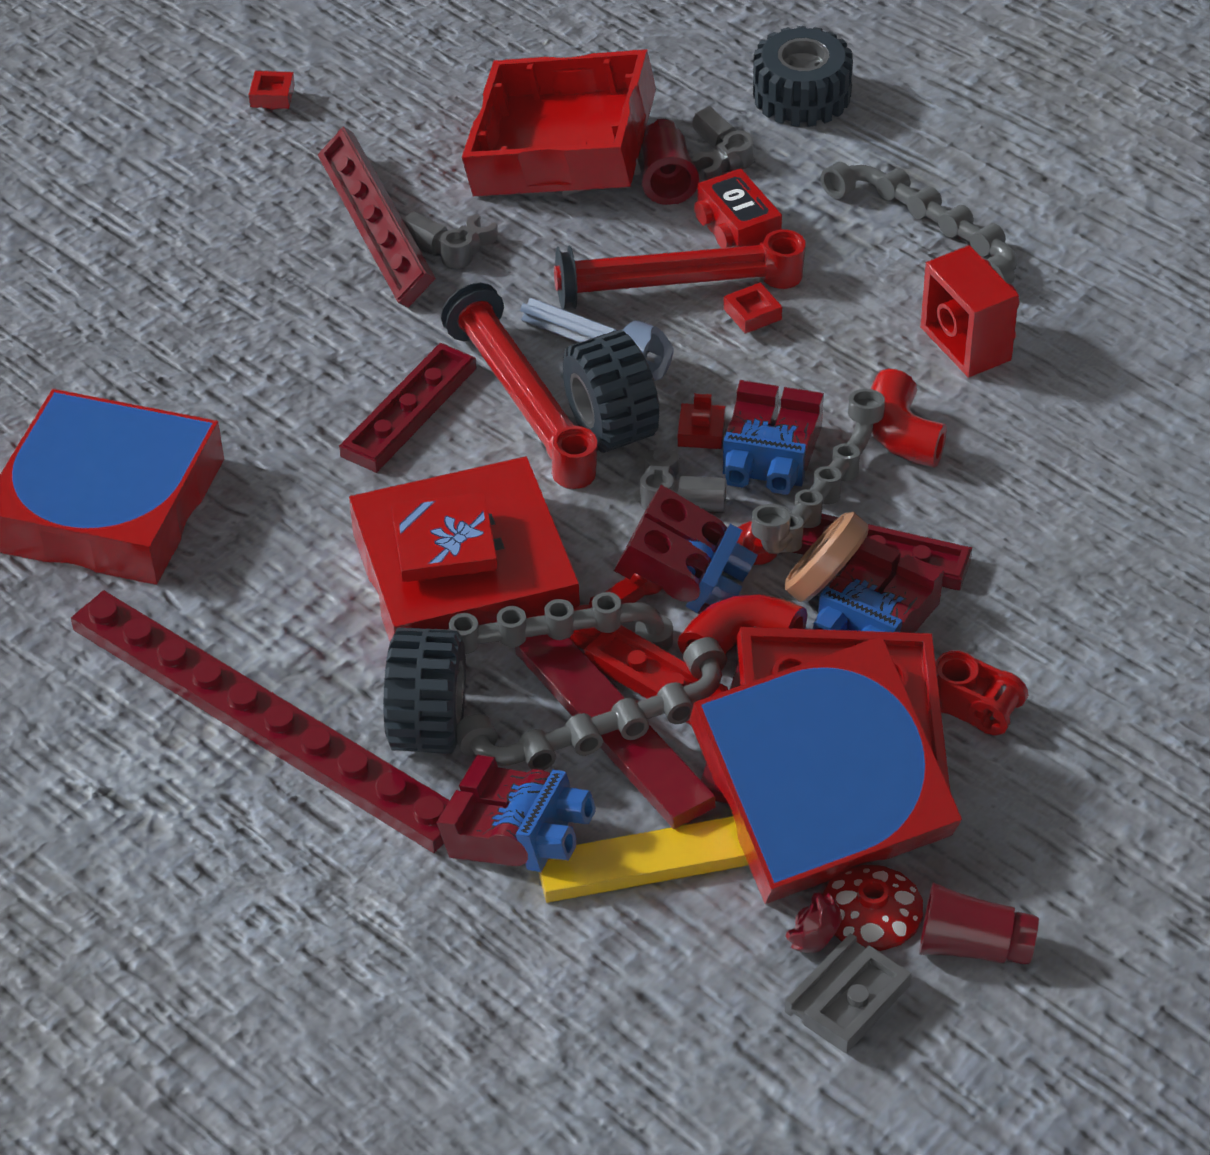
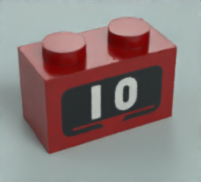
[694,168,782,248]

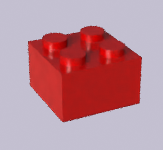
[920,245,1020,378]

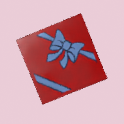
[391,492,497,582]

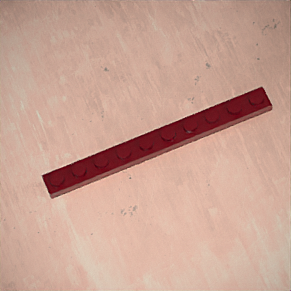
[71,590,450,853]

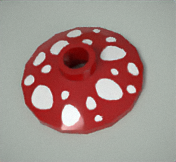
[823,865,923,951]

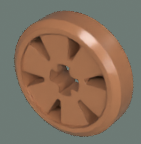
[785,512,868,602]

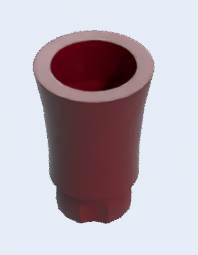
[642,118,699,205]
[919,882,1039,965]

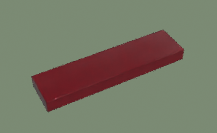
[339,343,477,473]
[793,508,973,591]

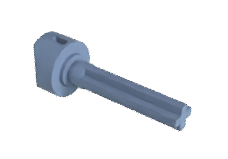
[520,298,674,381]

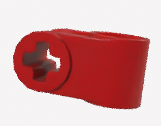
[936,651,1029,735]

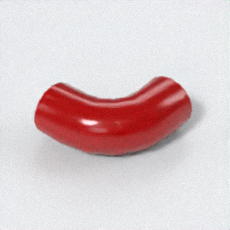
[870,368,947,468]
[678,594,808,655]

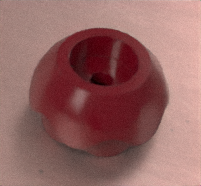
[785,893,842,953]

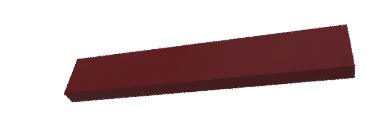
[318,126,436,308]
[515,634,716,829]

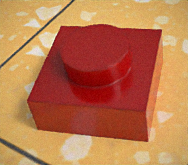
[248,71,295,110]
[724,282,783,334]

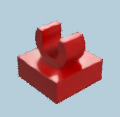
[678,393,726,449]

